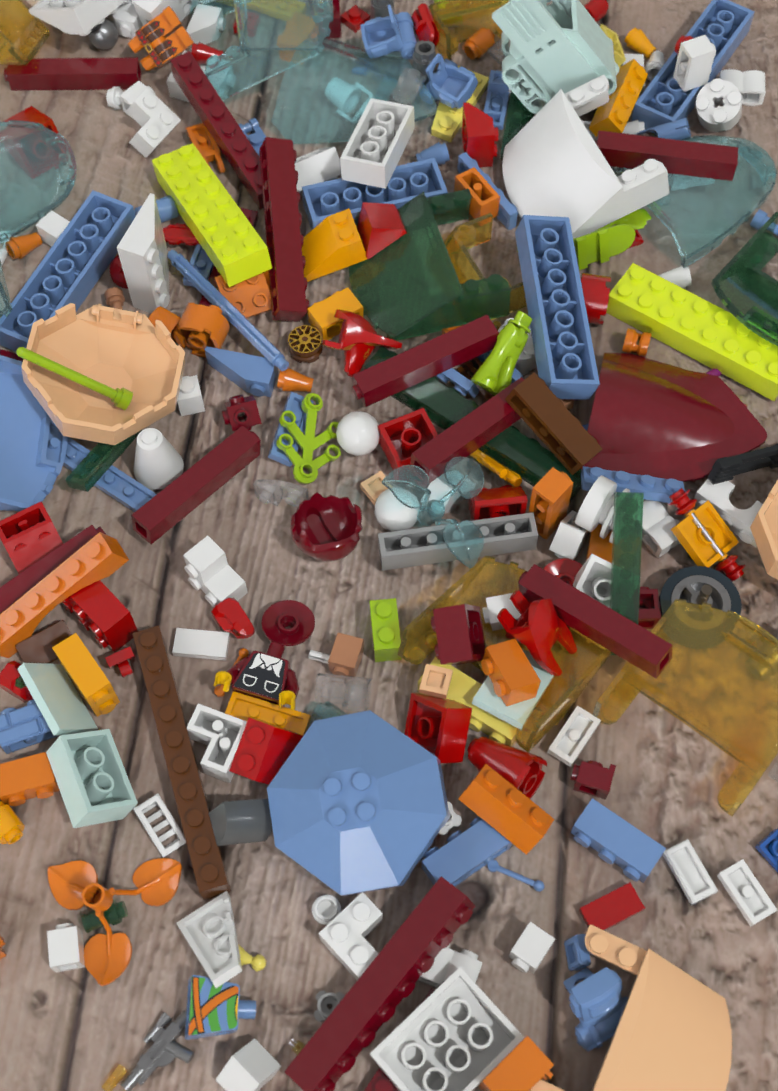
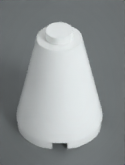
[133,428,184,491]

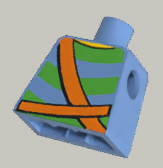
[185,975,256,1040]

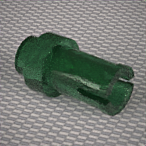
[81,900,128,933]

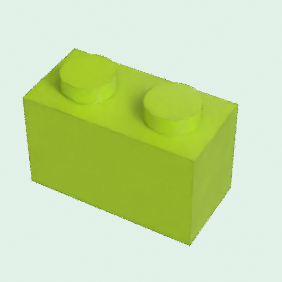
[369,598,402,662]

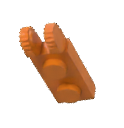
[186,123,225,173]

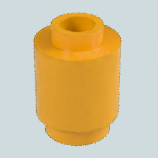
[0,801,25,845]

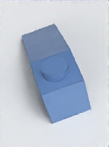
[205,346,278,397]

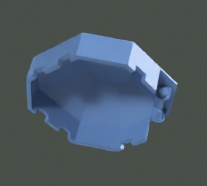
[267,710,450,896]

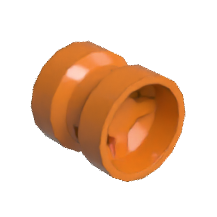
[622,328,652,357]

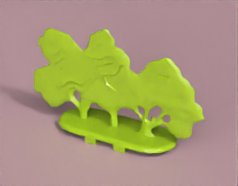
[516,209,652,270]

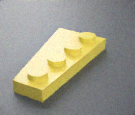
[431,66,489,143]

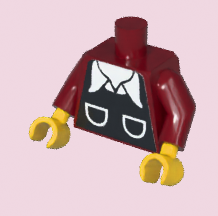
[213,642,299,710]

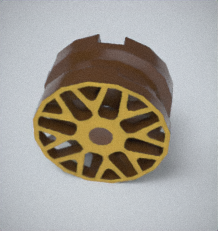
[288,325,323,364]

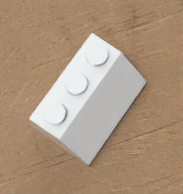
[295,147,341,192]

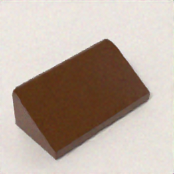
[15,620,72,664]

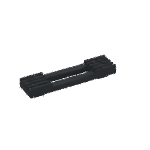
[707,443,778,485]

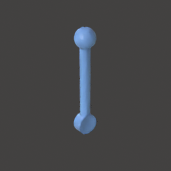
[487,860,544,892]

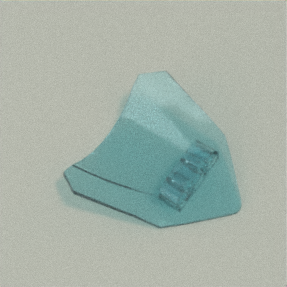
[271,36,437,144]

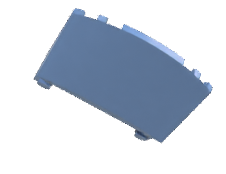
[0,355,68,511]

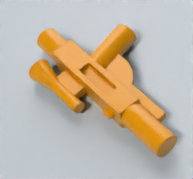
[470,449,522,487]

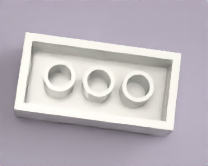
[340,98,415,189]

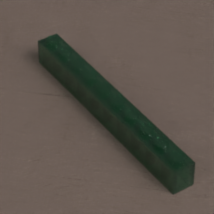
[364,347,582,503]

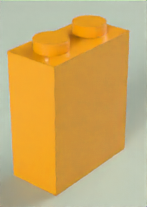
[52,633,120,717]

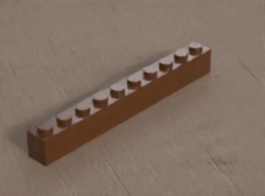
[133,625,232,900]

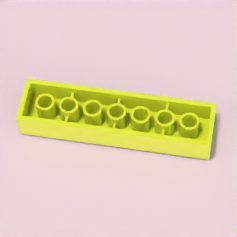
[152,143,272,287]
[606,263,778,401]

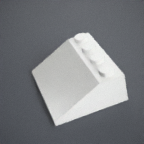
[29,0,130,36]
[117,193,170,313]
[370,967,524,1091]

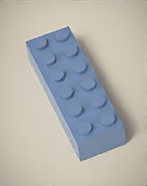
[302,158,448,230]

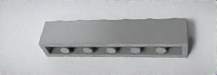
[378,512,538,571]

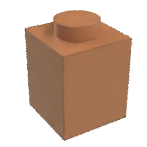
[328,632,364,678]

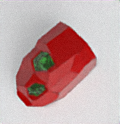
[0,660,33,703]

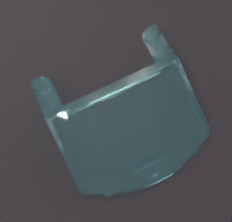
[198,0,333,100]

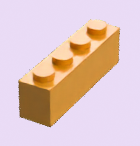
[588,59,648,137]

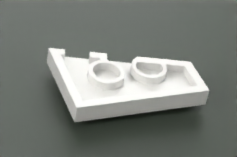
[177,891,242,988]

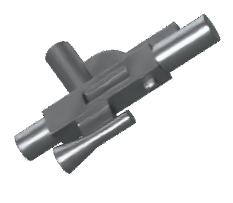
[120,1010,194,1091]

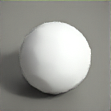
[336,411,380,456]
[374,487,420,532]

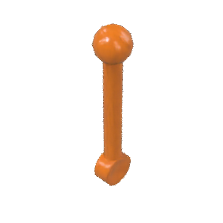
[214,648,249,697]

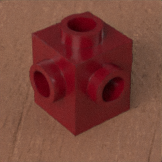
[222,395,262,431]

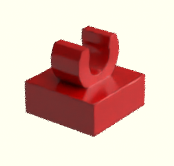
[105,646,135,678]

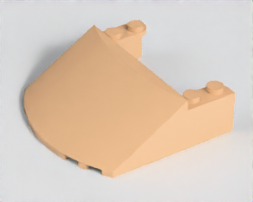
[530,924,732,1091]

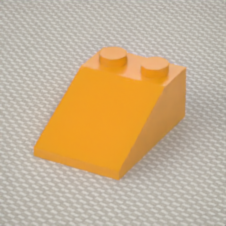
[302,208,367,282]

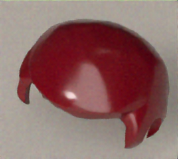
[290,492,363,561]

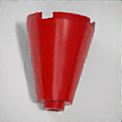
[467,736,547,799]

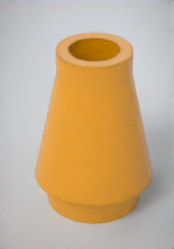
[624,27,657,59]

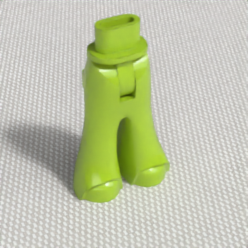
[471,310,533,395]

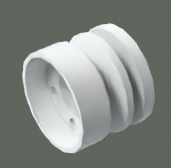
[575,475,642,545]

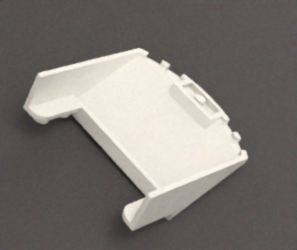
[502,74,669,239]

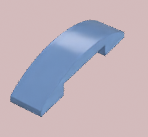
[483,70,509,130]

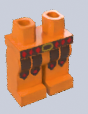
[128,6,194,71]

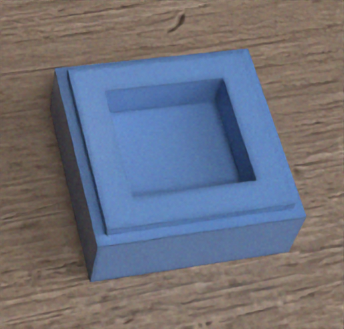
[564,934,591,971]

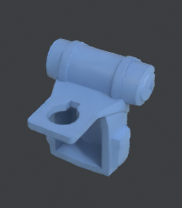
[361,4,417,60]
[419,53,478,109]
[564,967,628,1052]

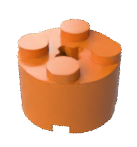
[174,303,230,358]

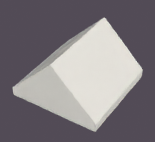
[573,554,641,615]

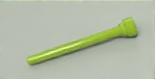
[16,347,133,410]

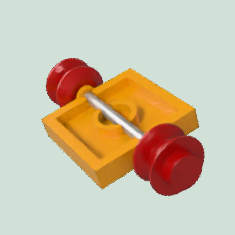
[668,488,746,582]

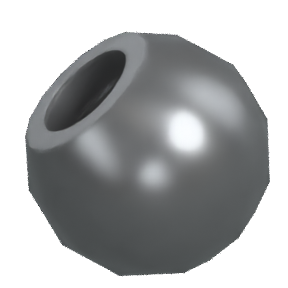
[89,19,118,50]

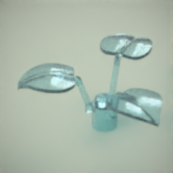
[382,457,484,568]

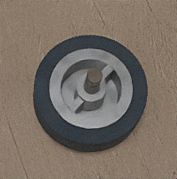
[659,566,742,649]

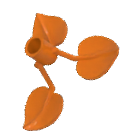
[47,858,182,986]

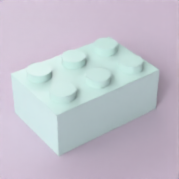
[46,729,138,828]

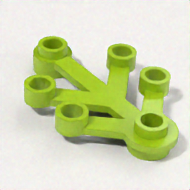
[276,393,341,484]

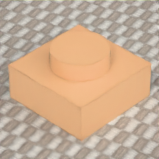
[360,471,394,506]
[419,664,453,699]

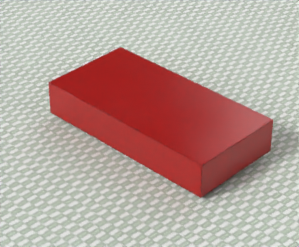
[579,882,645,931]

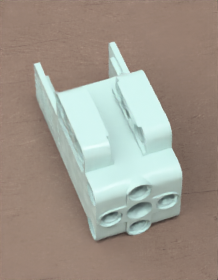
[492,0,619,114]

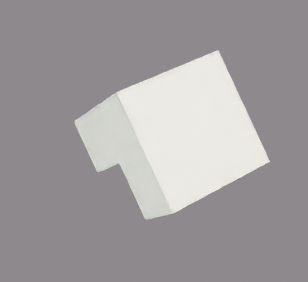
[216,1038,281,1091]

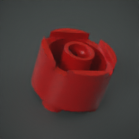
[580,273,611,325]

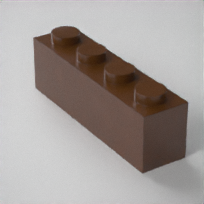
[505,372,602,476]

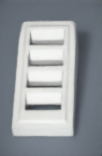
[133,794,186,858]

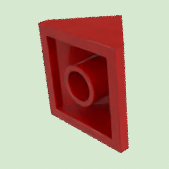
[357,202,407,260]

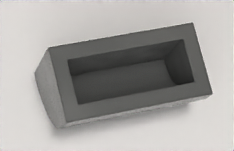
[209,798,272,846]

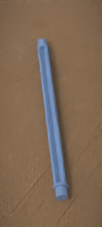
[167,250,289,371]

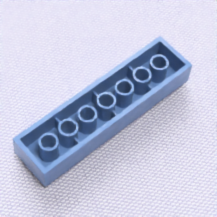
[631,0,755,135]
[0,191,136,351]
[515,215,600,400]

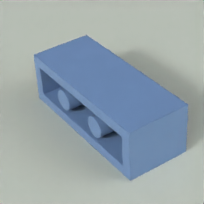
[571,798,666,883]
[421,816,512,887]

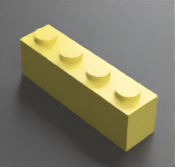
[418,656,528,746]

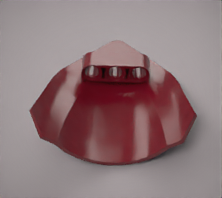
[581,352,767,482]

